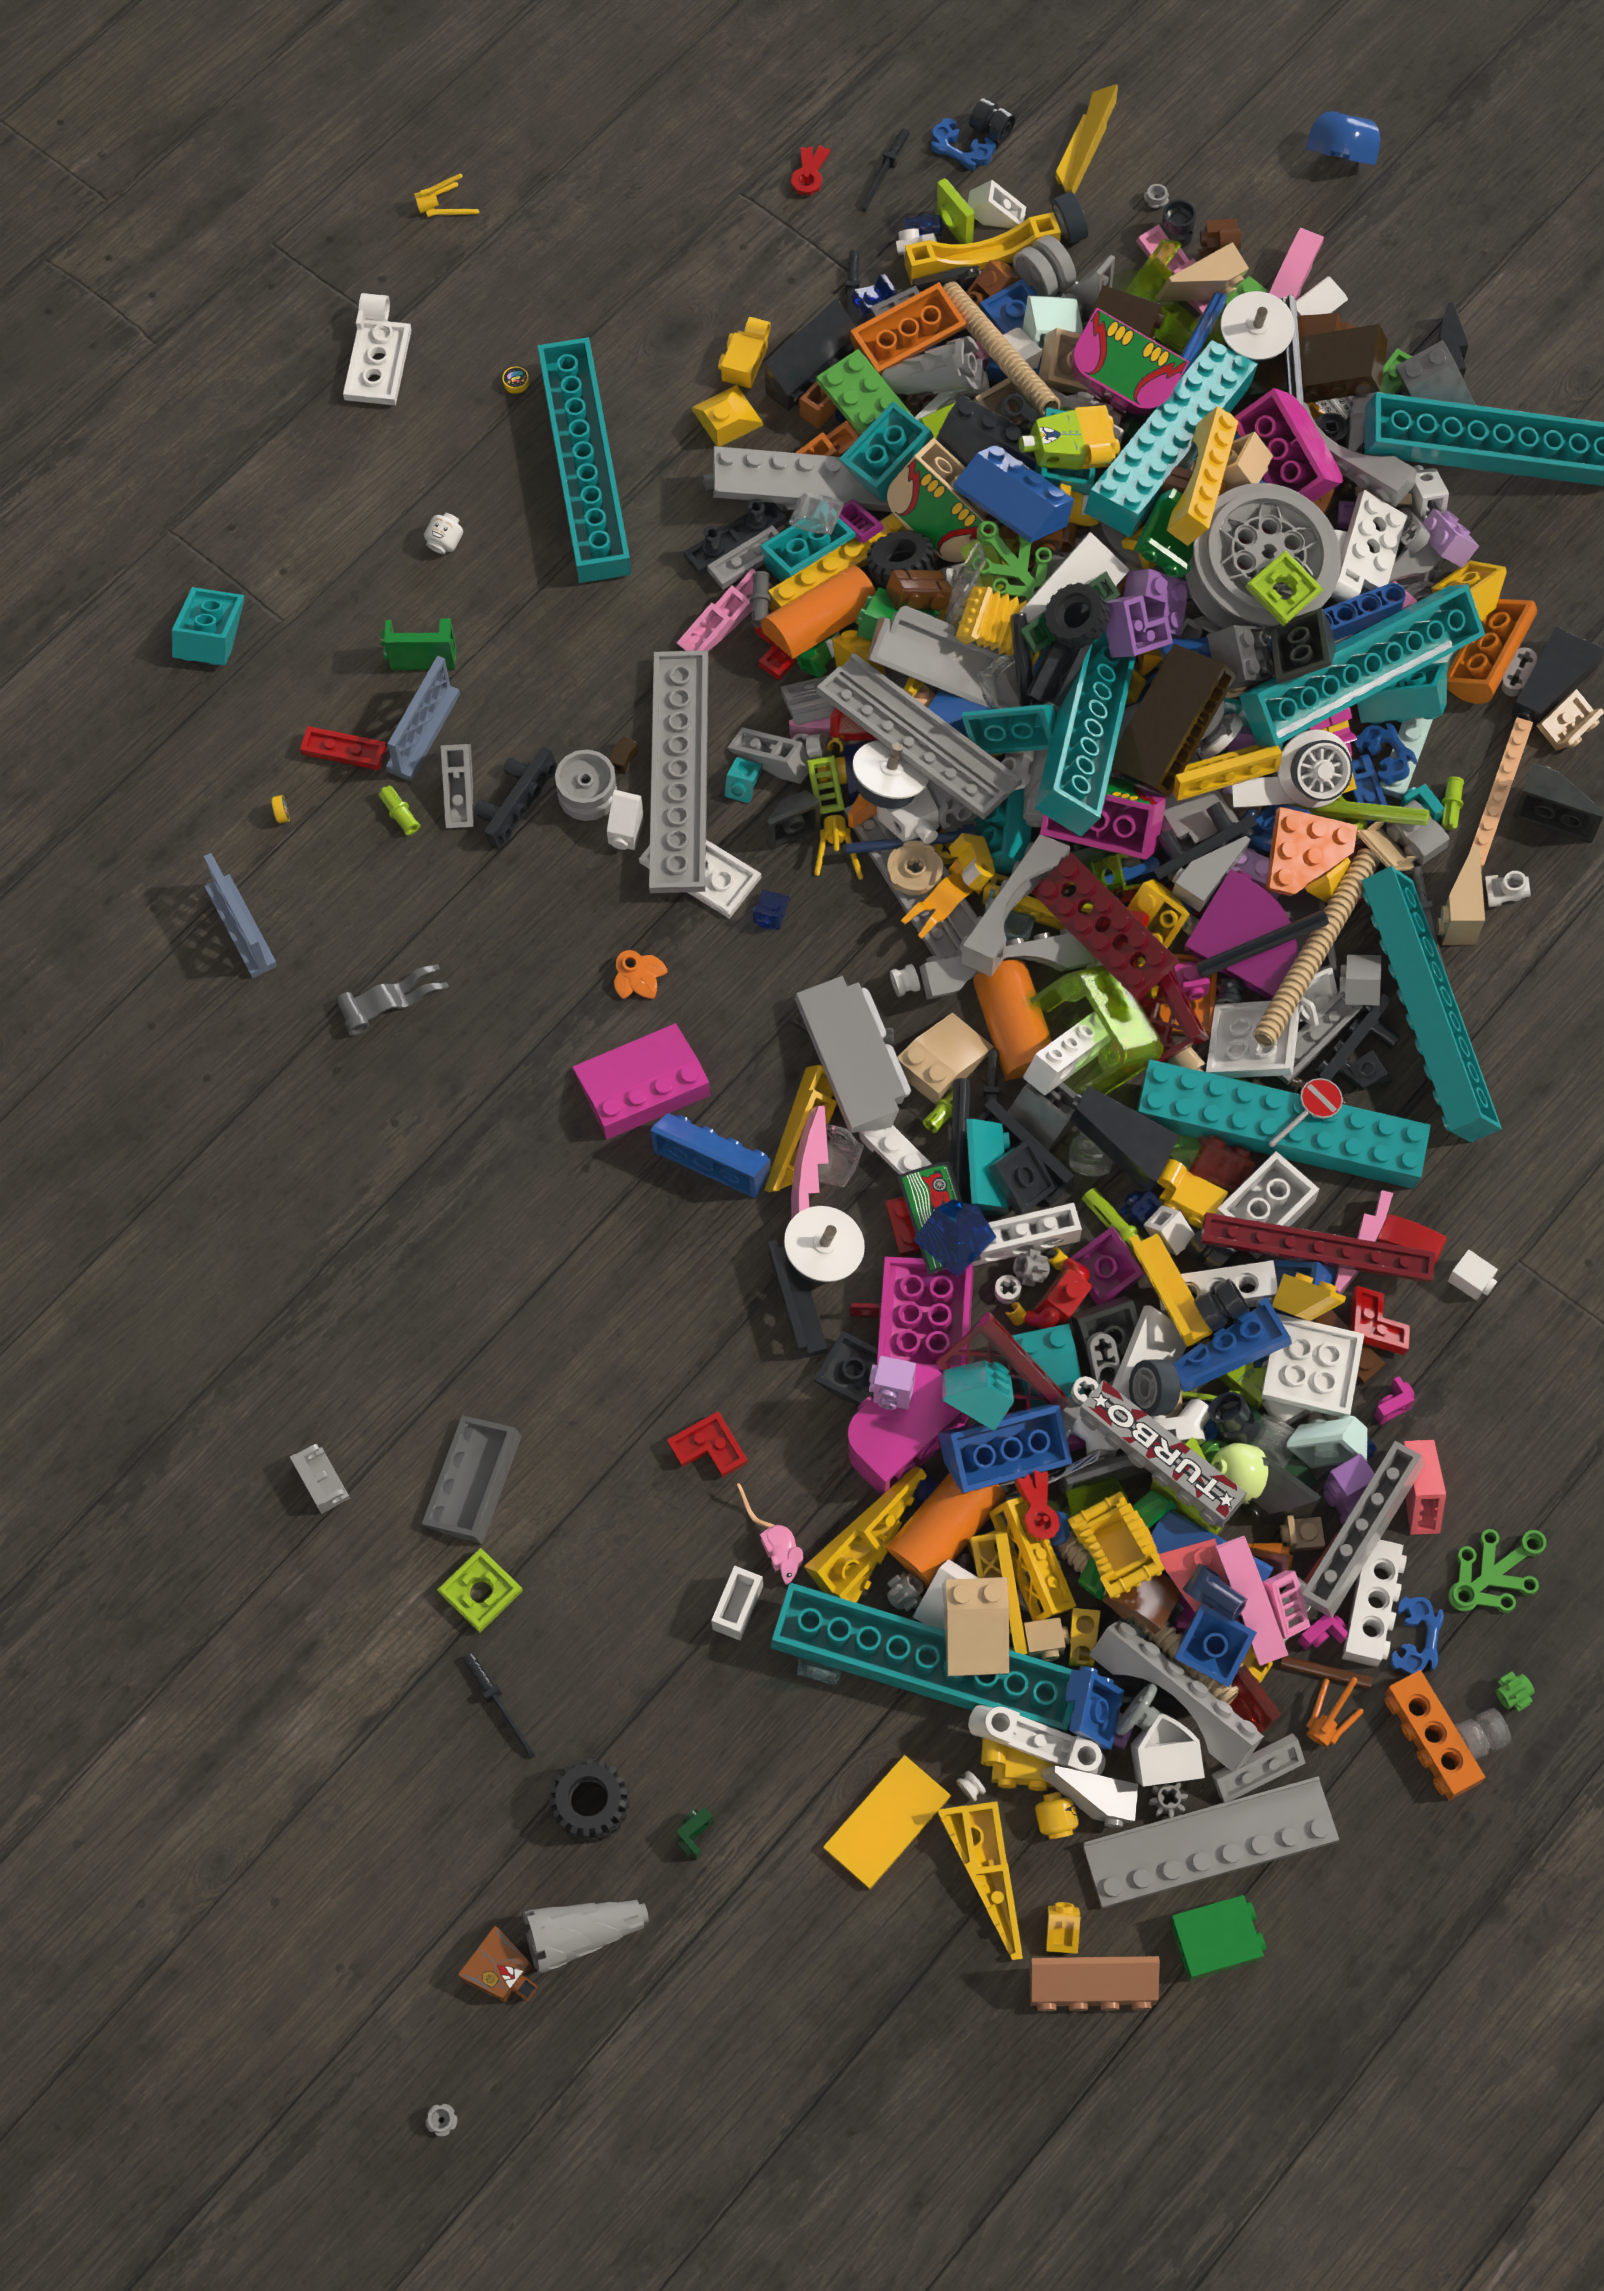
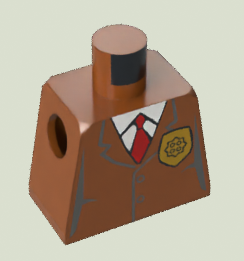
[458,1926,538,2002]

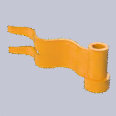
[901,858,990,939]

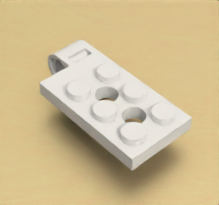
[343,293,411,405]
[1330,490,1407,603]

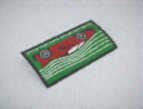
[898,1161,981,1274]

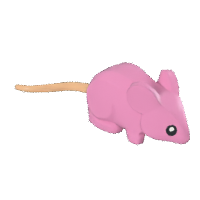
[737,1483,804,1584]

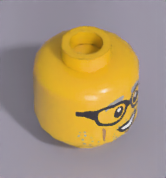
[1035,1792,1079,1839]

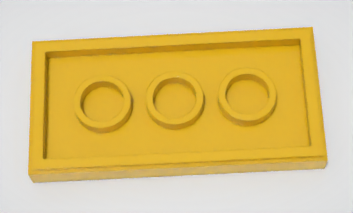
[823,1755,951,1890]

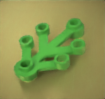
[975,521,1052,602]
[1448,1529,1546,1614]

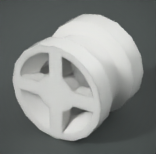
[890,964,920,997]

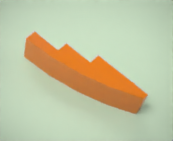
[796,420,860,457]

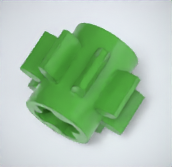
[1496,1671,1535,1712]

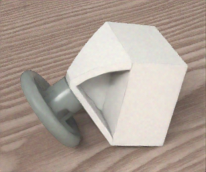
[1116,1684,1205,1786]

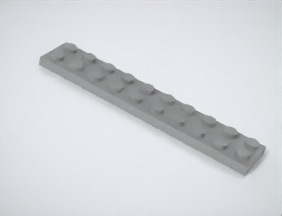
[649,650,709,893]

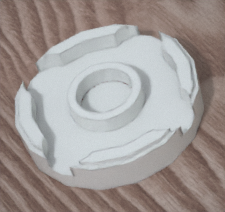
[1195,713,1243,760]

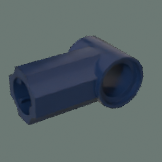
[1183,1563,1248,1621]

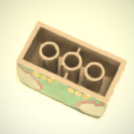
[887,438,1002,562]

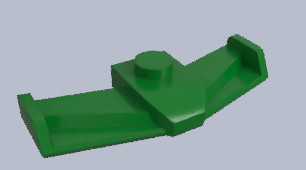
[1077,1489,1177,1601]

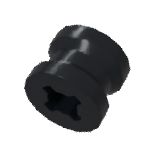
[1215,978,1245,1004]

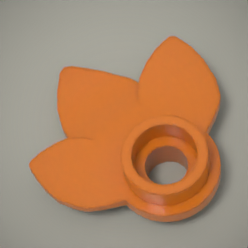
[614,950,667,999]

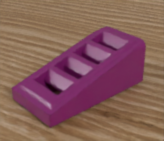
[834,499,884,543]

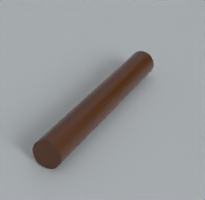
[1280,1656,1373,1689]

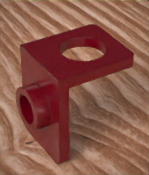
[850,1303,881,1345]

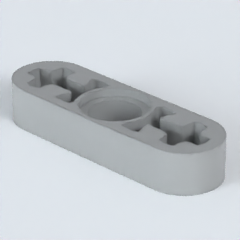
[1399,507,1430,552]
[1087,1332,1120,1386]

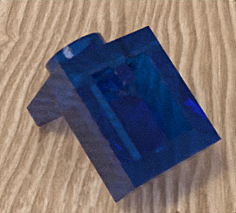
[851,274,897,315]
[753,889,790,930]
[1120,1190,1163,1235]

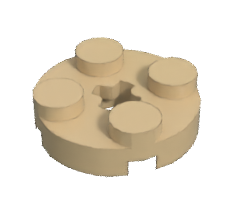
[887,841,943,895]

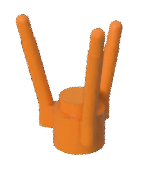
[1306,1677,1363,1747]

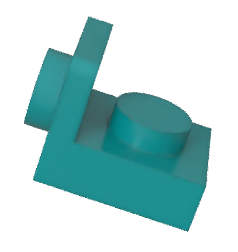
[724,757,763,803]
[1400,784,1445,823]

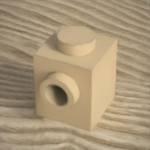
[1023,1618,1070,1661]

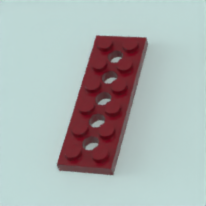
[1031,852,1180,1002]

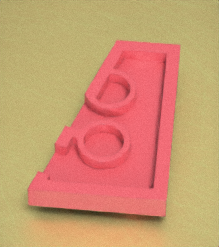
[1159,1538,1241,1623]

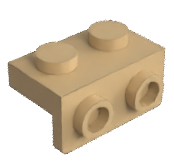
[1536,689,1604,751]

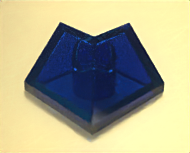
[914,1199,997,1278]

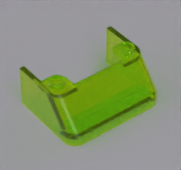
[1124,239,1225,358]
[1030,965,1163,1095]

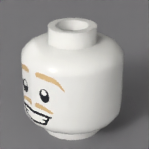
[424,513,463,555]

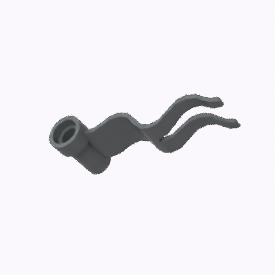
[336,964,449,1036]

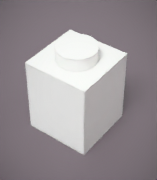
[1143,1205,1195,1255]
[1448,1250,1498,1301]

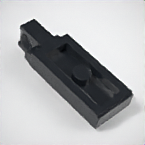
[912,265,981,293]

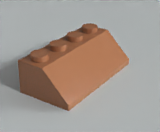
[1029,1956,1160,2012]

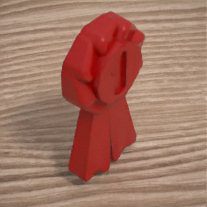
[791,145,830,196]
[1014,1470,1060,1541]

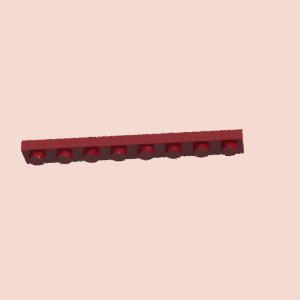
[1201,1212,1436,1283]

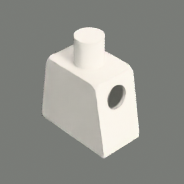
[1408,465,1449,523]
[877,787,939,844]

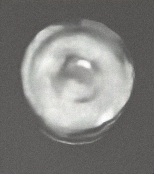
[1455,1707,1512,1761]

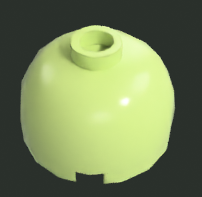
[1211,1443,1268,1505]

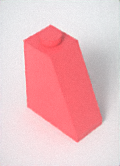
[1404,1440,1446,1535]

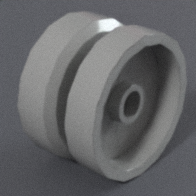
[1013,235,1076,297]
[555,749,617,821]

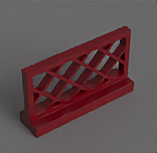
[1095,956,1209,1069]
[936,1312,1069,1415]

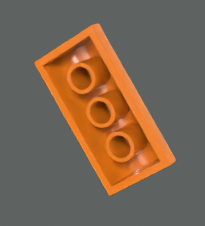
[850,282,967,375]
[761,565,876,659]
[1447,599,1537,704]
[973,960,1052,1081]
[885,1473,1006,1589]

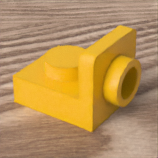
[1046,1902,1080,1954]

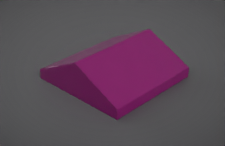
[1071,1226,1146,1305]

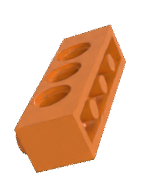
[1385,1670,1486,1801]

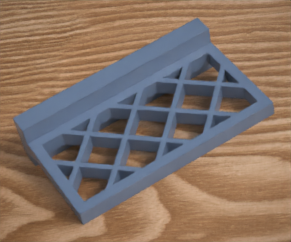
[386,656,460,782]
[204,853,277,978]

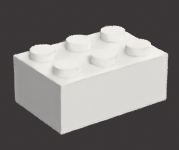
[1216,1151,1319,1259]

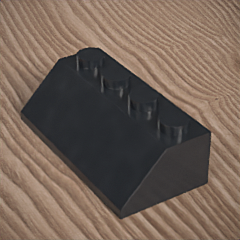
[764,299,856,411]
[936,394,1036,472]

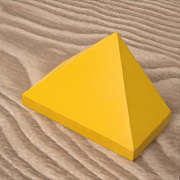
[1305,857,1351,903]

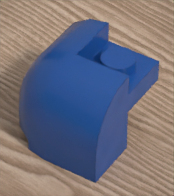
[1305,111,1381,165]

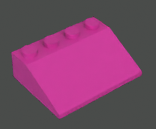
[573,1023,710,1140]
[877,1257,974,1373]

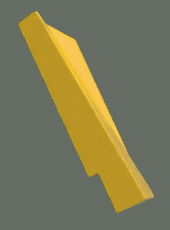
[1056,84,1118,194]
[765,1065,837,1192]

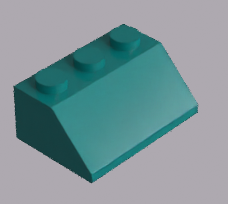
[839,401,934,503]
[760,505,856,582]
[1357,662,1447,724]
[962,705,1056,754]
[974,788,1032,874]
[966,1119,1010,1217]
[941,1360,1014,1431]

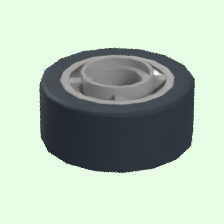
[1051,192,1089,245]
[1129,1359,1180,1416]

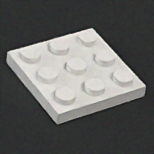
[1206,1001,1301,1078]
[1260,1314,1364,1417]

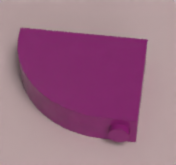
[1183,869,1298,1001]

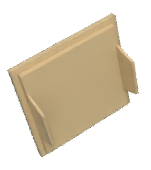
[1356,822,1415,871]

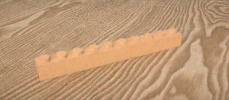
[1470,717,1533,872]

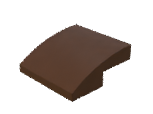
[1102,1574,1182,1634]

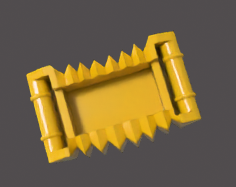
[955,586,1046,673]
[1067,1491,1165,1598]

